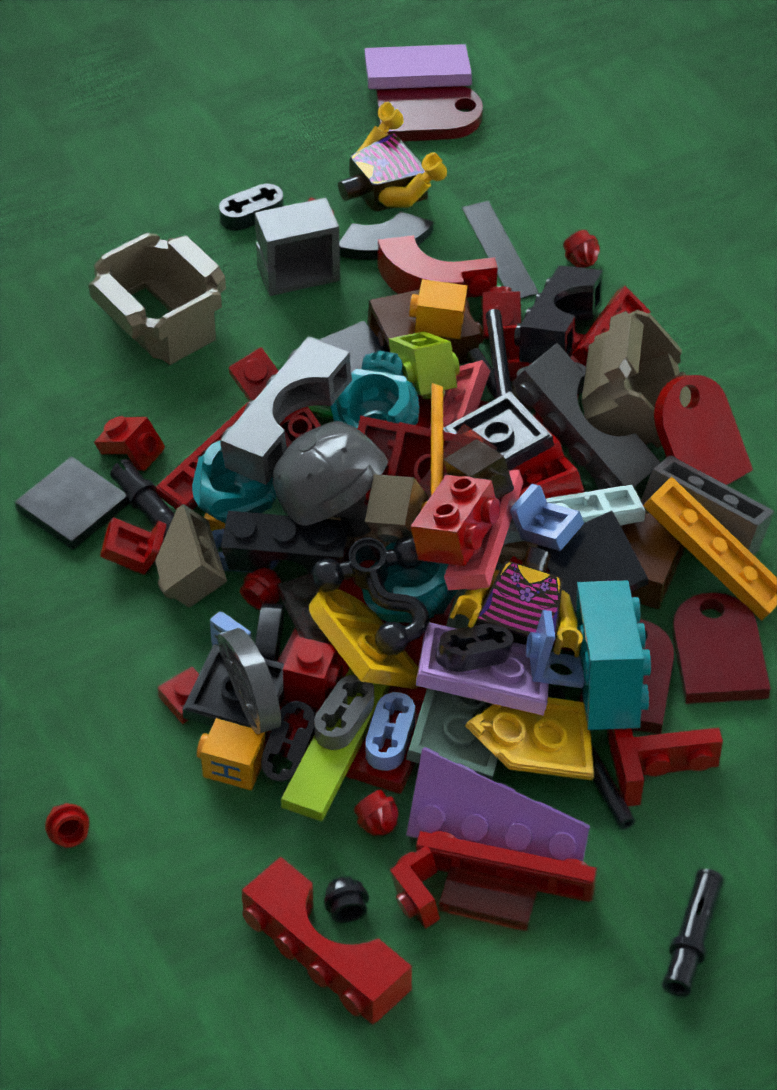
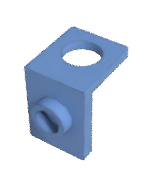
[526,610,585,688]

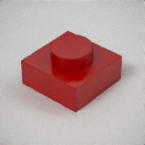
[157,667,199,724]

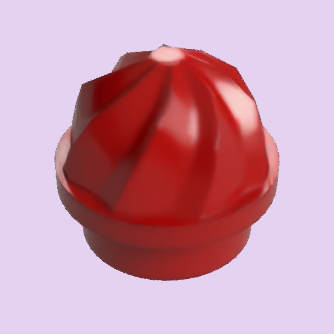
[563,230,600,268]
[240,568,283,610]
[353,789,399,836]
[45,802,90,848]

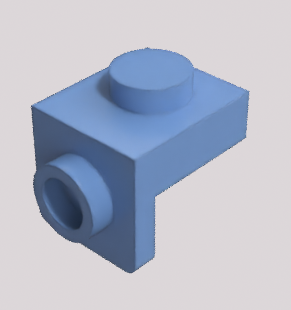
[510,484,584,551]

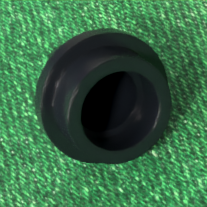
[324,876,369,923]

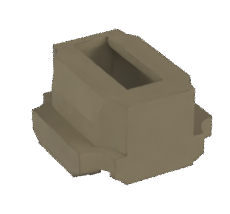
[88,232,226,365]
[582,310,691,448]

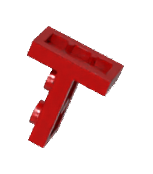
[607,727,723,806]

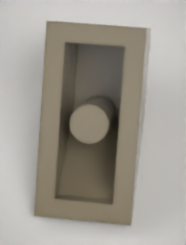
[365,474,429,543]
[155,504,227,608]

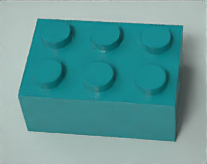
[576,580,651,730]

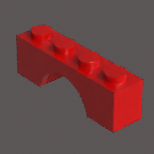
[242,857,412,1025]

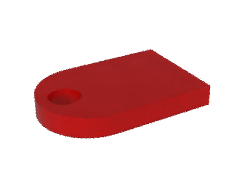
[654,375,753,485]

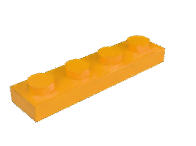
[643,476,777,621]

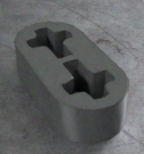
[314,675,374,750]

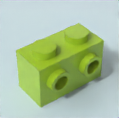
[389,331,460,399]

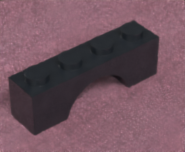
[514,265,603,363]

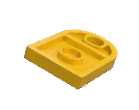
[309,589,418,689]

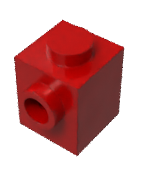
[283,636,343,709]

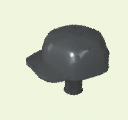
[273,421,388,537]

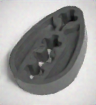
[218,628,281,734]

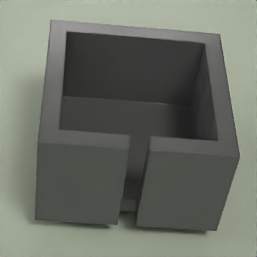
[255,197,340,296]

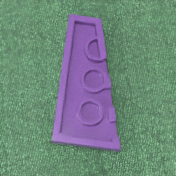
[406,747,590,862]

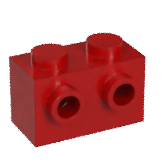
[410,475,500,566]

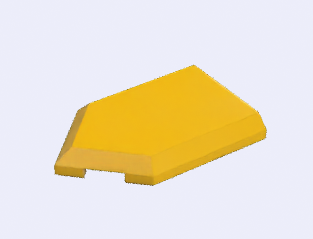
[465,697,594,780]

